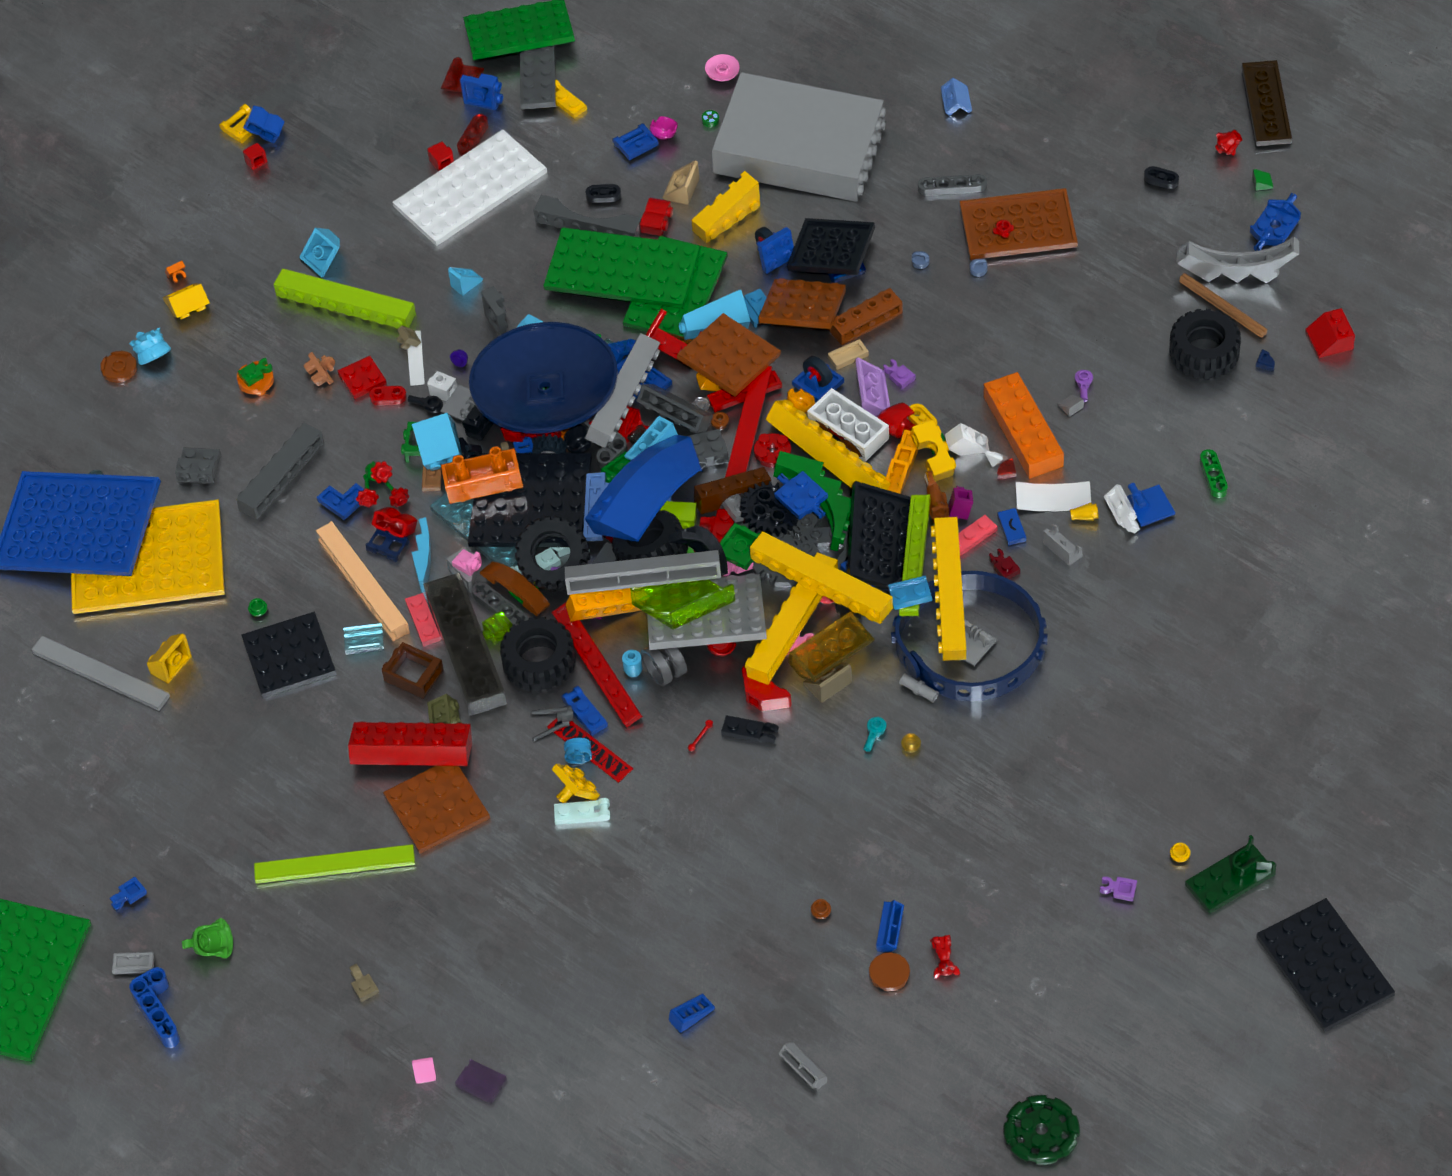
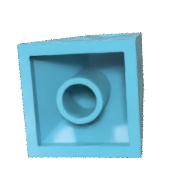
[299,228,340,277]

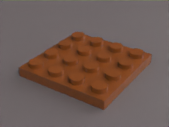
[759,278,846,329]
[677,313,781,396]
[383,766,490,854]

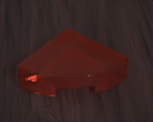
[997,458,1016,480]

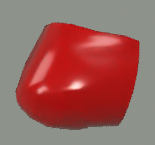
[877,402,915,438]

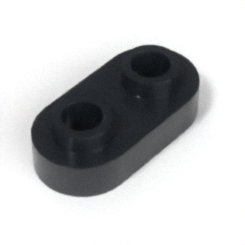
[1144,166,1179,189]
[585,184,621,203]

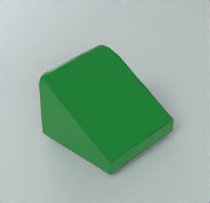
[1252,169,1273,191]

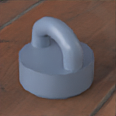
[912,251,930,269]
[969,259,988,277]

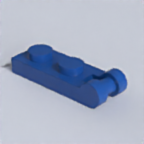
[561,686,608,736]

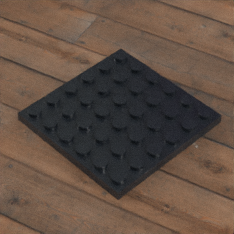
[468,453,592,547]

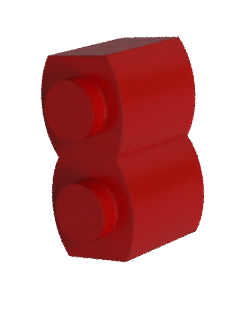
[640,198,673,236]
[372,507,417,538]

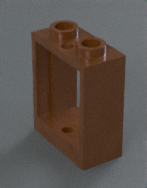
[382,642,444,699]

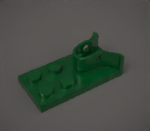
[1185,835,1276,914]

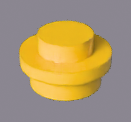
[1170,843,1190,862]

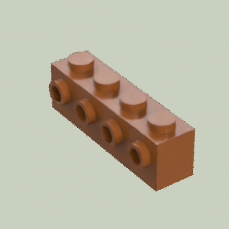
[830,288,903,346]

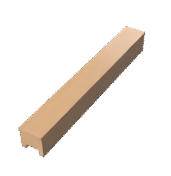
[316,521,410,642]

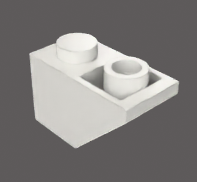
[945,423,989,456]

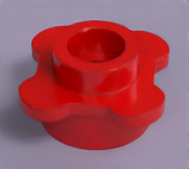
[993,220,1014,238]

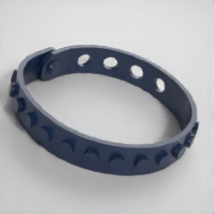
[891,571,1048,702]

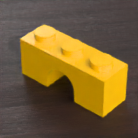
[911,420,956,482]

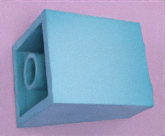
[412,413,462,471]

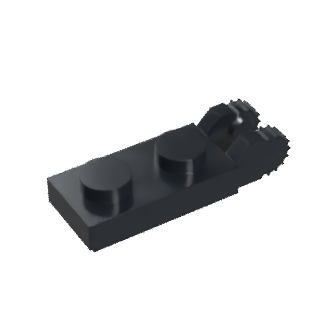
[721,715,779,744]

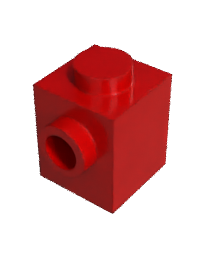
[427,141,454,172]

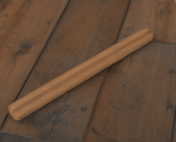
[1179,273,1267,338]

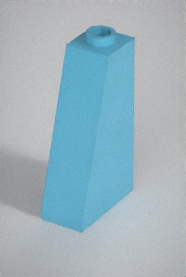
[679,290,751,340]

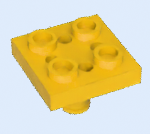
[552,763,600,803]

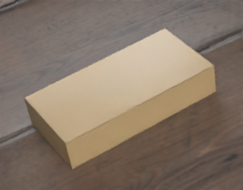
[828,339,869,370]

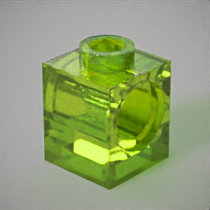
[482,611,512,646]

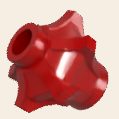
[1215,129,1242,156]

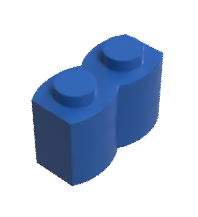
[243,106,285,143]

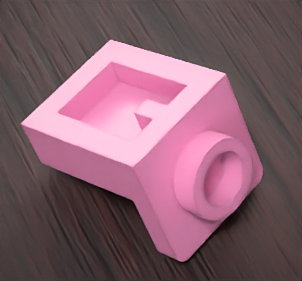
[452,549,482,576]

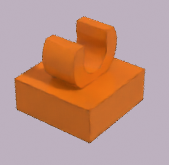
[165,261,186,284]

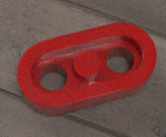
[369,386,407,405]

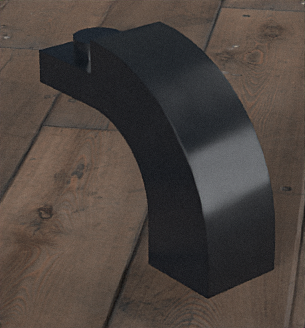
[669,525,728,576]

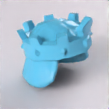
[129,328,171,365]

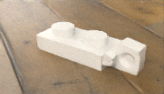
[1104,484,1140,534]

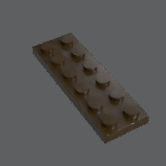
[1242,60,1292,146]

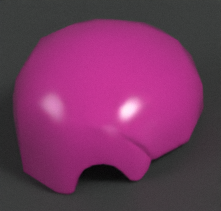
[650,116,678,140]

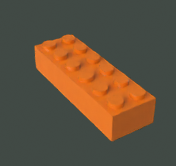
[983,372,1064,479]

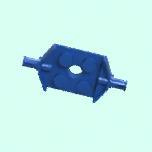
[1250,193,1301,251]

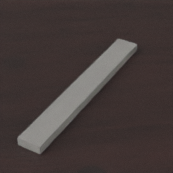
[31,636,170,711]

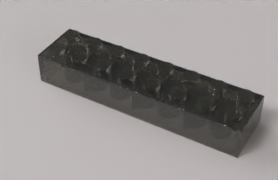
[423,572,507,716]

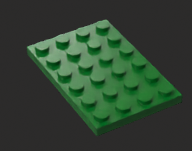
[463,0,575,60]
[623,236,728,343]

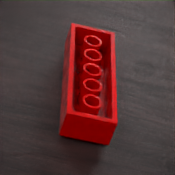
[348,721,472,766]

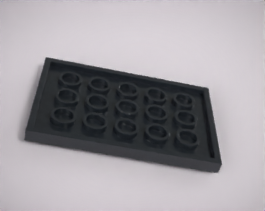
[847,481,911,590]
[1256,898,1395,1032]

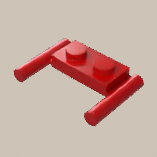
[646,309,702,366]

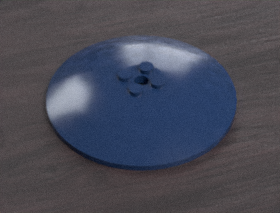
[469,322,618,434]

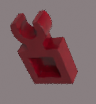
[989,549,1020,579]

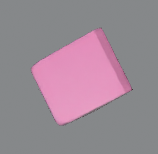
[412,1057,436,1083]

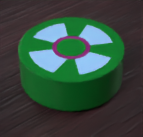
[702,110,719,127]

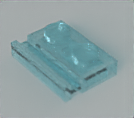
[343,623,384,655]

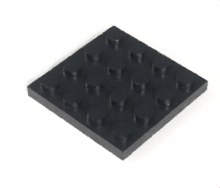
[787,218,875,275]
[241,611,337,698]

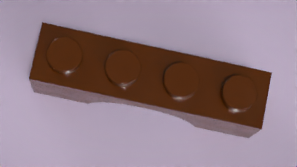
[694,467,771,515]

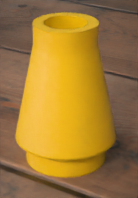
[1070,502,1099,521]

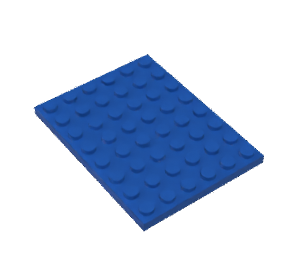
[0,471,161,576]

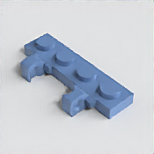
[583,472,609,541]

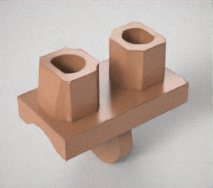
[303,352,335,387]

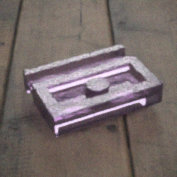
[455,1059,507,1104]

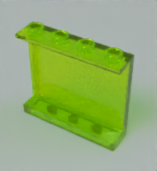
[630,579,735,629]

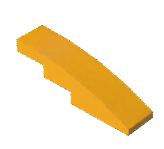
[885,429,918,494]

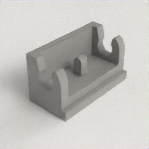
[1043,524,1083,566]

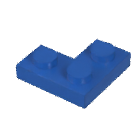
[317,483,364,520]

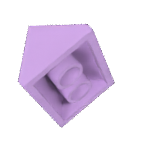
[855,357,890,417]

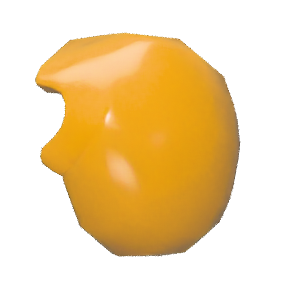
[787,388,815,413]

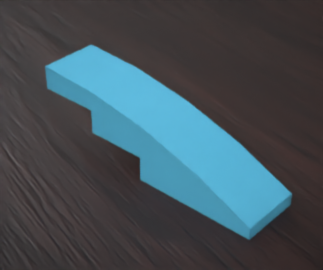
[412,517,432,593]

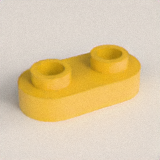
[908,404,938,426]

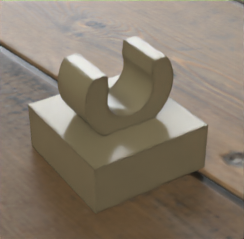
[397,326,421,350]

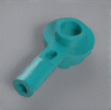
[863,717,887,752]

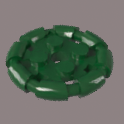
[1003,1095,1080,1165]

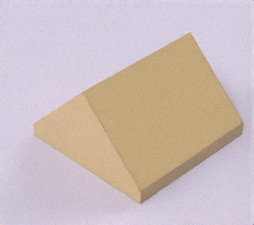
[662,160,699,205]

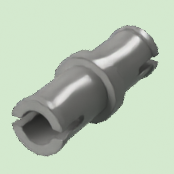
[899,673,939,703]

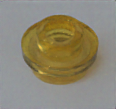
[901,733,921,753]

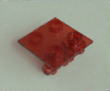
[441,57,484,92]

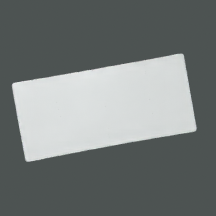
[1016,481,1091,512]

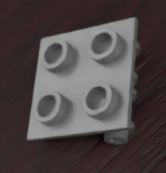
[440,385,475,421]
[964,619,997,666]

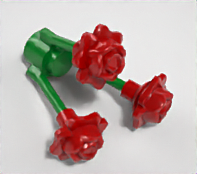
[356,461,409,508]

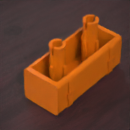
[441,447,523,504]

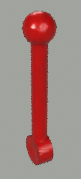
[688,720,713,751]

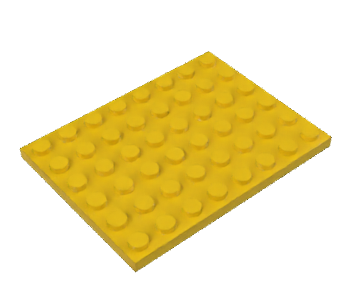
[71,499,225,614]

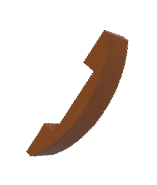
[480,561,550,616]

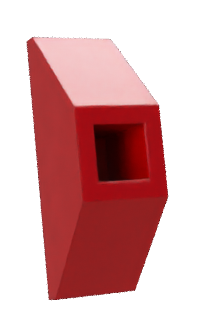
[742,666,792,712]

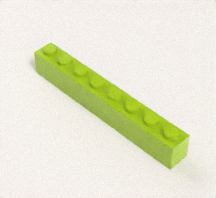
[274,268,416,329]

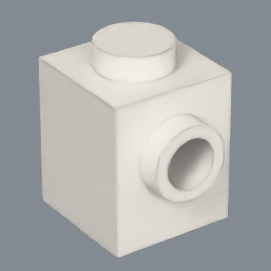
[427,371,457,402]

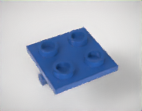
[1127,483,1176,527]

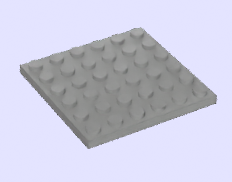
[646,573,767,650]

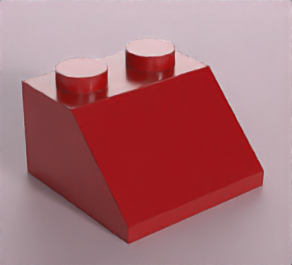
[1305,308,1355,358]

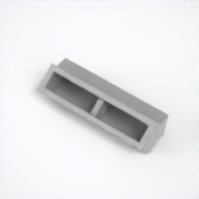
[779,1042,827,1090]

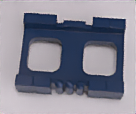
[366,528,410,562]

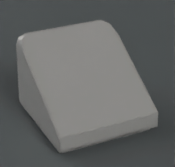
[1057,395,1084,417]

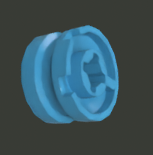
[564,738,592,764]

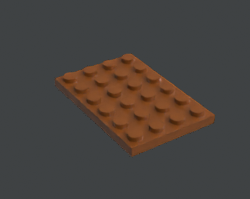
[960,188,1078,260]

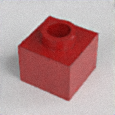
[243,143,267,170]

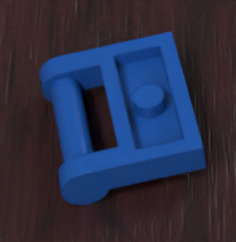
[612,123,659,160]

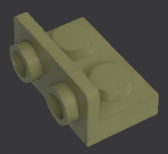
[427,694,461,724]

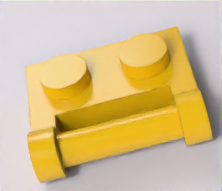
[219,104,253,144]

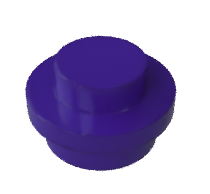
[450,349,468,367]

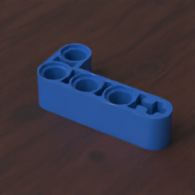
[129,967,180,1048]

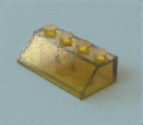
[788,611,875,683]

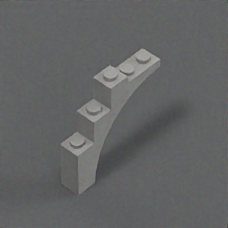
[1177,237,1299,284]

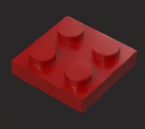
[337,356,387,399]

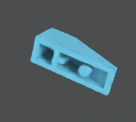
[624,416,678,461]

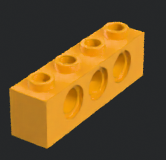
[566,587,648,622]

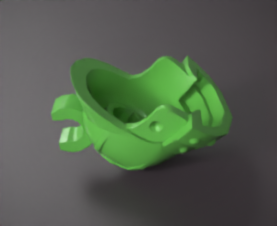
[182,918,233,958]

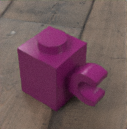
[948,486,973,520]

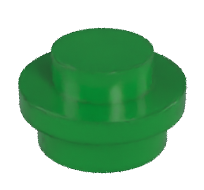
[248,598,267,617]

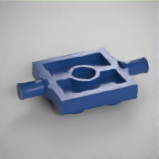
[774,471,828,520]

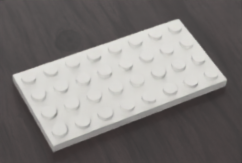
[392,129,547,246]

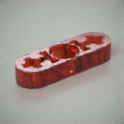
[457,114,488,156]

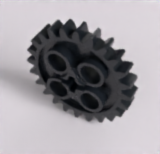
[739,481,799,537]

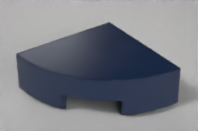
[1256,349,1275,372]

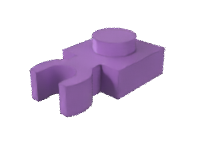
[883,359,916,389]
[1100,877,1137,902]

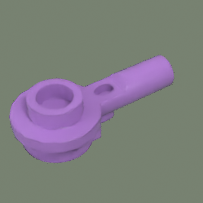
[1075,370,1093,402]

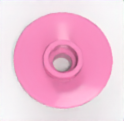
[705,54,740,81]

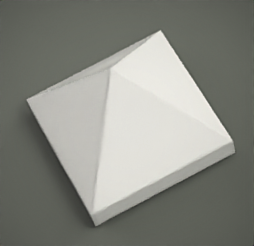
[985,450,1008,467]

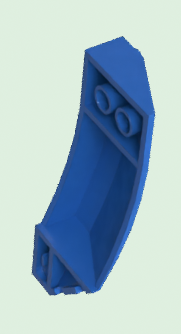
[585,435,703,542]

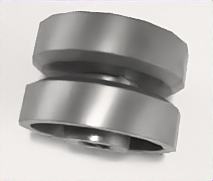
[640,645,687,686]

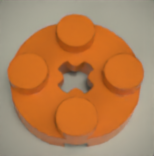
[237,361,274,396]

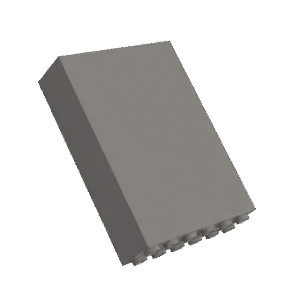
[712,72,886,202]

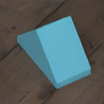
[448,267,483,296]

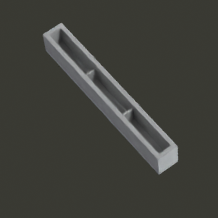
[585,333,660,448]
[565,550,721,595]

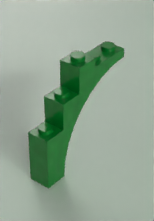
[773,451,852,551]

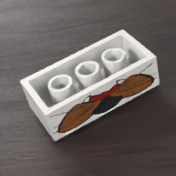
[807,388,889,462]

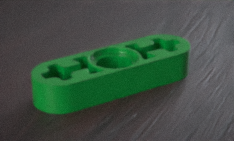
[1200,449,1228,498]

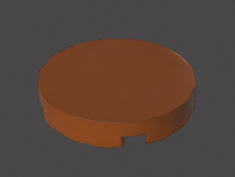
[101,351,137,383]
[869,952,910,992]

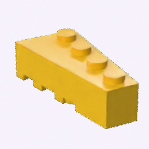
[691,171,760,243]

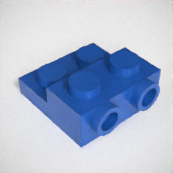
[460,73,503,110]

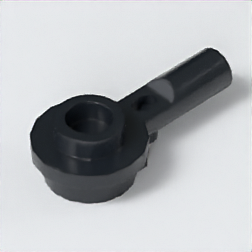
[408,395,443,413]

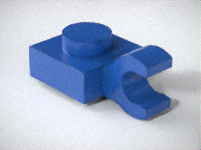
[110,877,147,910]

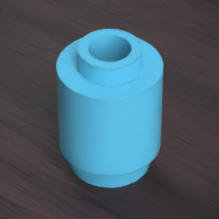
[622,650,643,677]

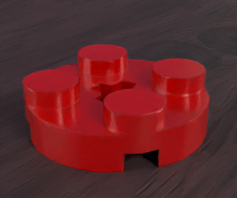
[754,433,791,468]

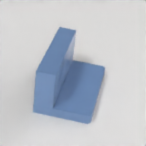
[941,78,972,116]

